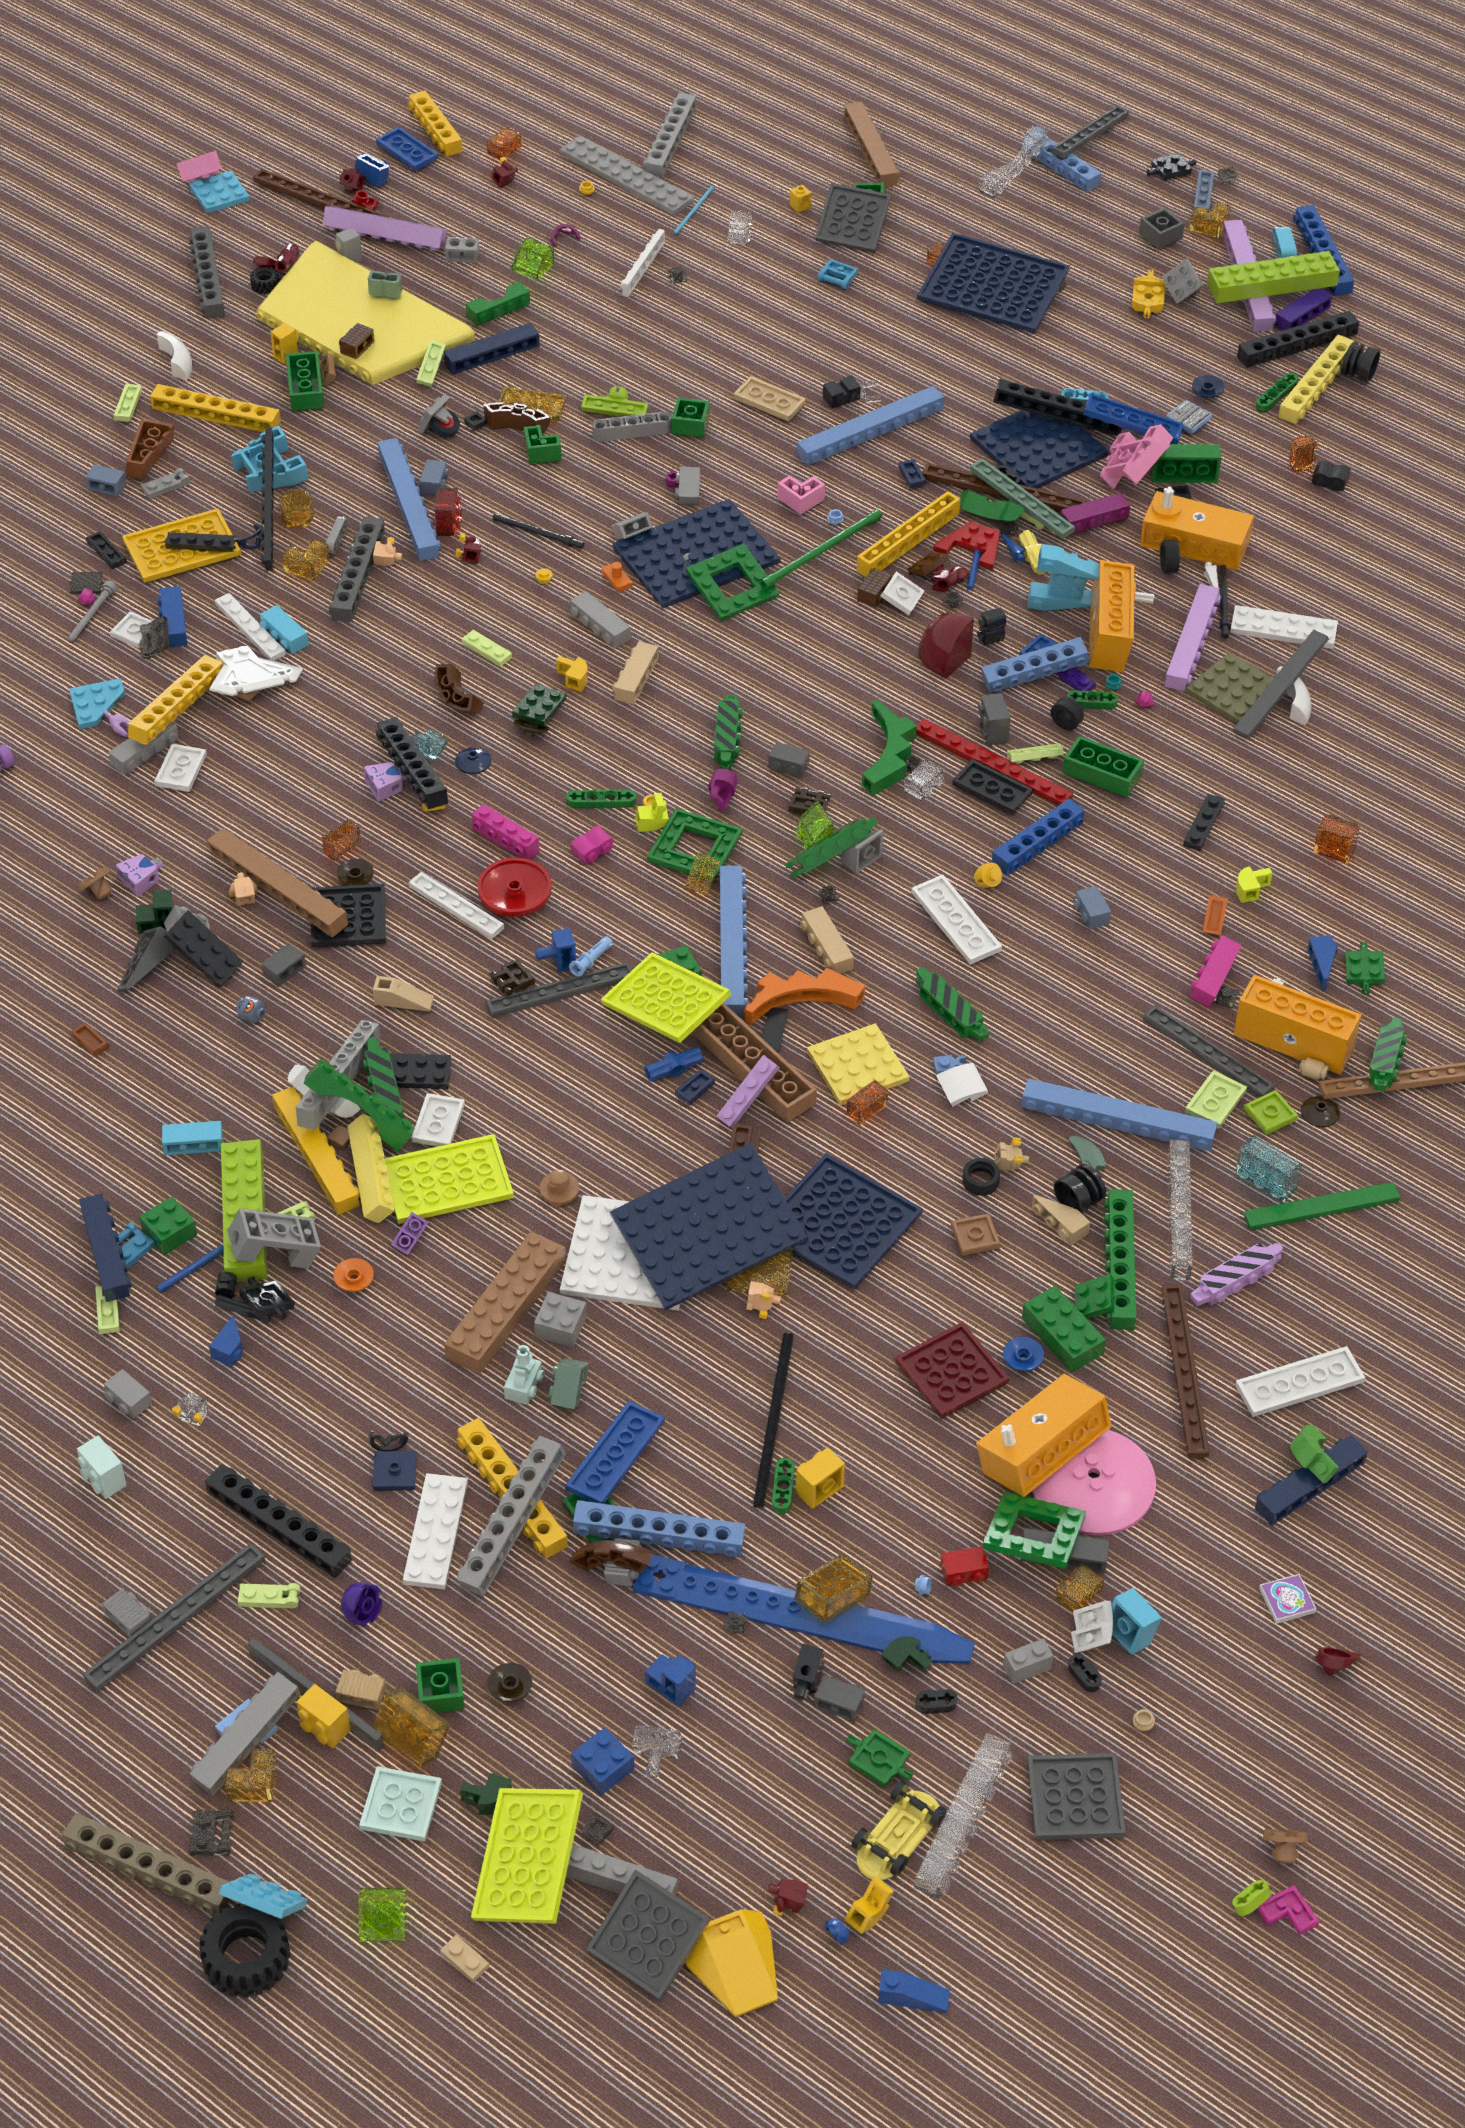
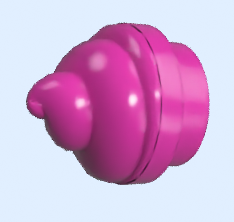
[78,588,96,606]
[1136,690,1154,708]

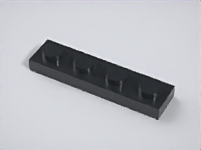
[165,532,236,552]
[1183,793,1225,851]

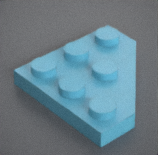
[69,678,125,729]

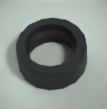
[1160,540,1180,573]
[962,1158,1000,1196]

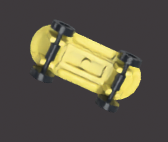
[851,1780,947,1881]

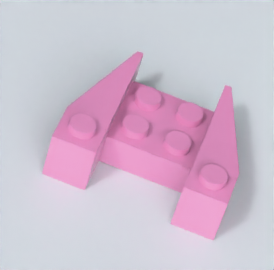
[1100,424,1173,489]

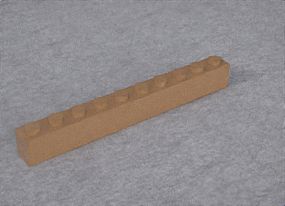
[207,828,348,937]

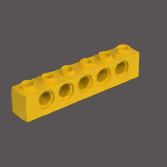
[408,91,462,157]

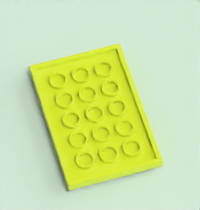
[601,953,731,1043]
[385,1134,514,1224]
[471,1788,583,1924]

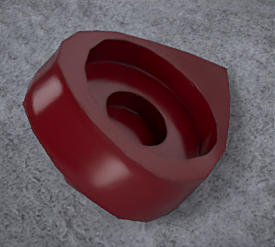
[252,255,276,270]
[1315,1647,1361,1675]

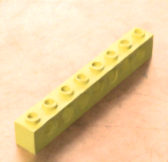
[1278,335,1354,424]

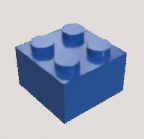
[571,1727,634,1796]

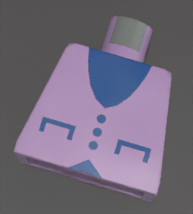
[364,762,406,801]
[116,854,163,897]

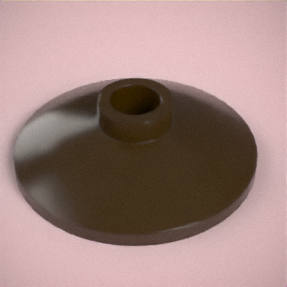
[514,719,549,737]
[337,859,374,886]
[1301,1096,1340,1128]
[488,1663,532,1702]

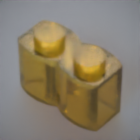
[1056,1565,1104,1612]

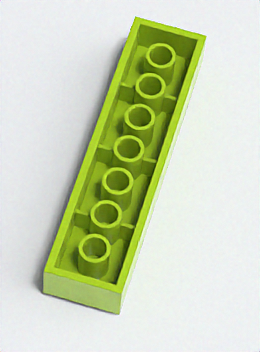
[1207,251,1340,303]
[221,1139,268,1282]

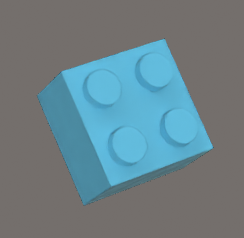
[1112,1588,1162,1655]

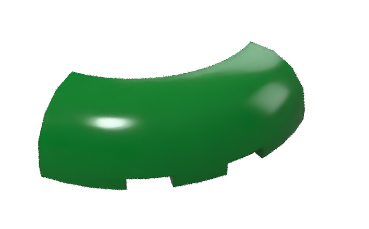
[960,490,1024,521]

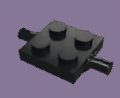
[1146,153,1196,180]
[239,1276,295,1320]

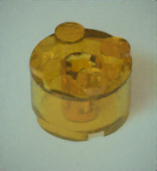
[279,489,314,527]

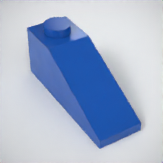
[1307,935,1338,991]
[878,1969,950,2013]

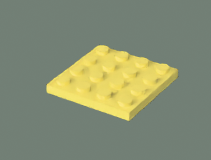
[807,1023,909,1106]

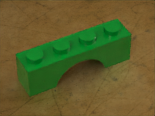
[466,281,530,326]

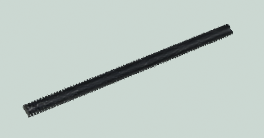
[753,1333,794,1508]

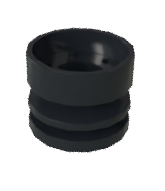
[1342,341,1381,382]
[1053,1164,1106,1214]

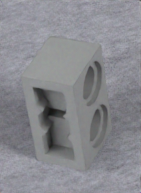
[445,237,479,263]

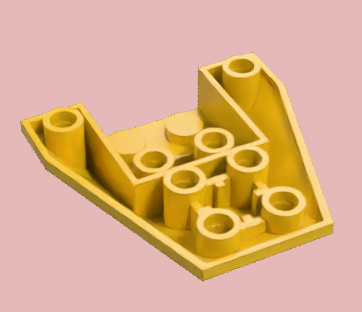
[685,1909,778,2017]

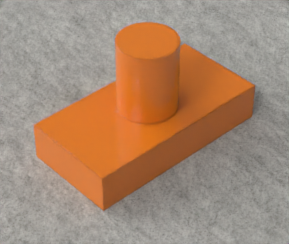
[601,562,632,593]
[1203,895,1228,935]

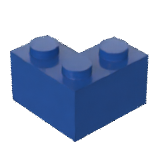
[645,1654,696,1707]

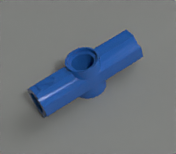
[644,1047,703,1082]

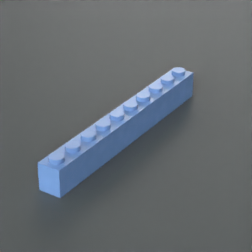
[796,386,944,466]
[378,438,441,561]
[720,866,748,1017]
[1021,1078,1218,1151]

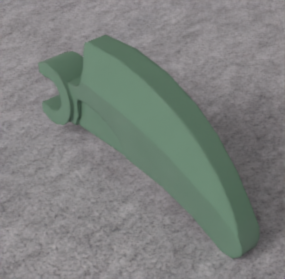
[1069,1136,1106,1171]

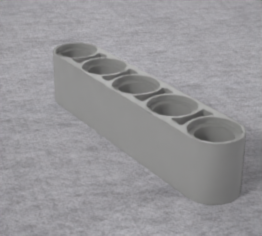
[593,412,672,442]

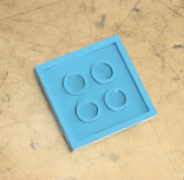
[189,171,250,213]
[219,1874,308,1918]

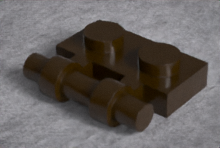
[789,787,831,818]
[490,959,535,996]

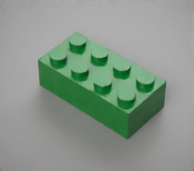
[286,351,324,411]
[1150,444,1221,483]
[1062,736,1144,797]
[1022,1285,1106,1373]

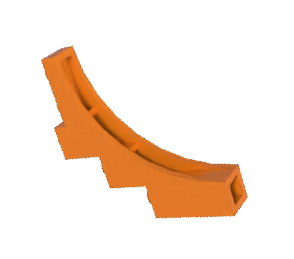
[744,968,865,1025]

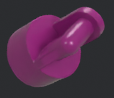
[708,769,738,811]

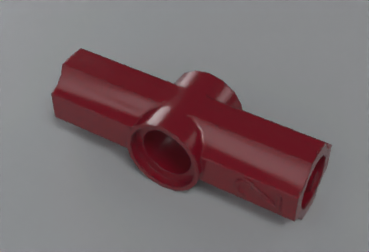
[274,244,299,273]

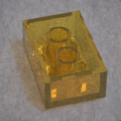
[795,1554,873,1623]
[373,1687,451,1767]

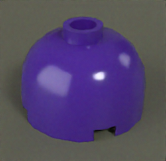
[341,1582,382,1627]

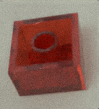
[435,488,462,536]

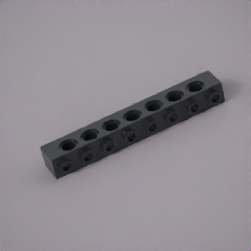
[1237,311,1359,368]
[993,379,1122,436]
[376,717,449,810]
[205,1464,352,1578]

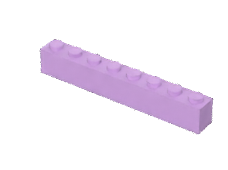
[323,206,447,251]
[1165,584,1221,691]

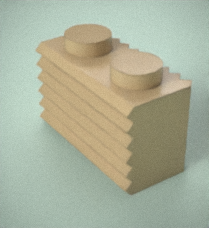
[335,1670,386,1711]

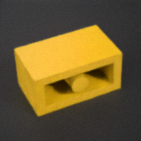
[271,323,298,364]

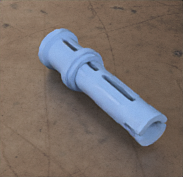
[569,936,613,977]

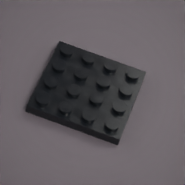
[311,884,386,947]

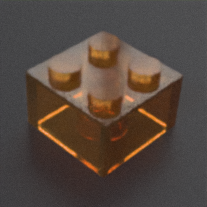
[1314,813,1360,864]

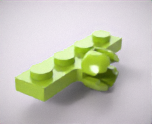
[581,386,649,417]

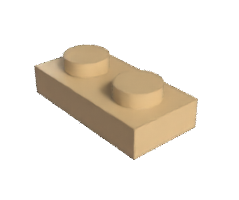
[440,1935,489,1983]

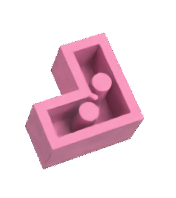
[177,151,222,183]
[778,476,825,515]

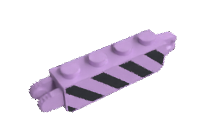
[1190,1243,1283,1306]

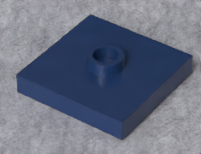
[373,1451,417,1491]

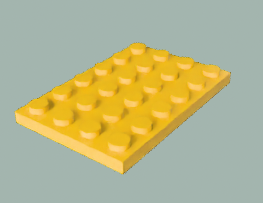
[122,509,241,583]

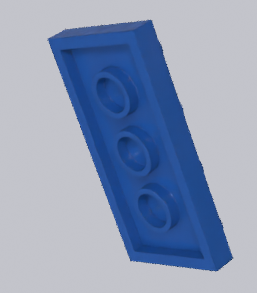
[376,127,439,171]

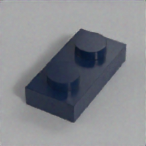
[899,459,926,488]
[675,1069,715,1106]

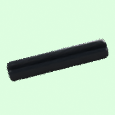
[215,1295,272,1323]

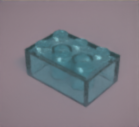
[1236,1135,1302,1202]

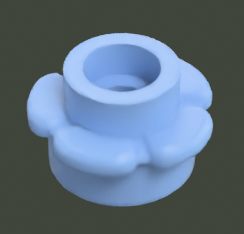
[827,509,844,525]
[915,1575,932,1596]

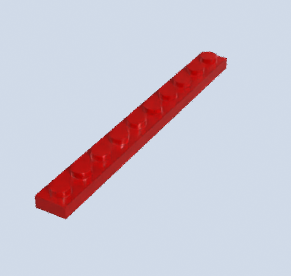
[916,718,1073,806]

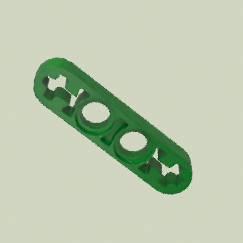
[1255,373,1298,412]
[566,790,636,808]

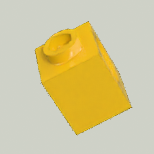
[790,185,811,213]

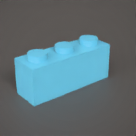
[260,605,309,654]
[162,1121,223,1155]

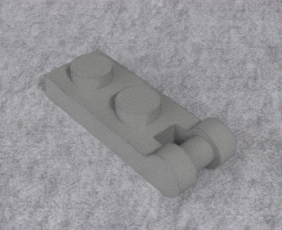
[141,468,191,499]

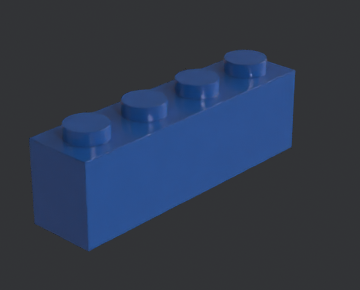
[157,586,187,648]

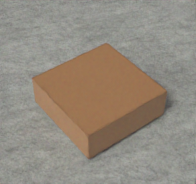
[327,1125,350,1150]

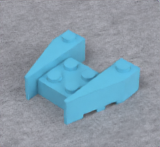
[231,426,309,492]
[1028,544,1099,611]

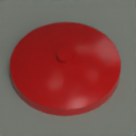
[478,858,552,917]

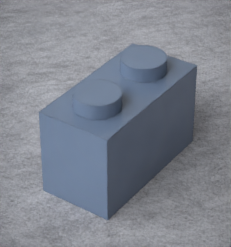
[420,459,449,496]
[86,464,126,497]
[1074,886,1111,929]

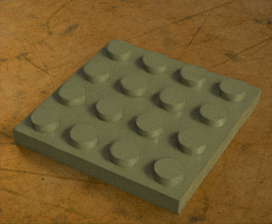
[1185,652,1273,724]

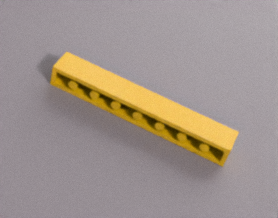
[272,1087,360,1215]

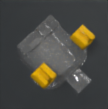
[172,1393,209,1426]

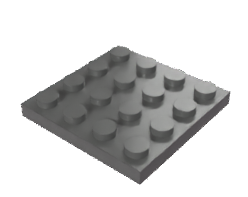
[815,183,891,252]
[1027,1753,1126,1840]
[586,1870,711,2000]

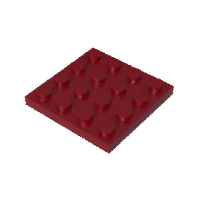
[895,1322,1009,1419]

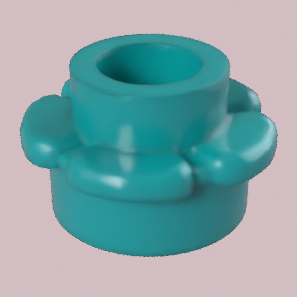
[1105,674,1122,690]

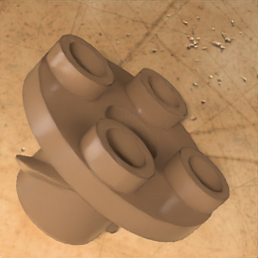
[78,866,112,899]
[540,1169,579,1207]
[1263,1829,1309,1864]

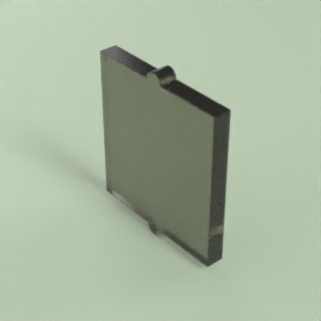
[69,572,103,594]

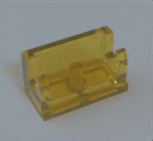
[685,852,720,896]

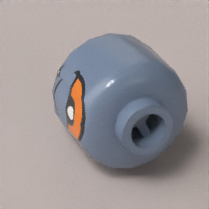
[236,996,266,1023]

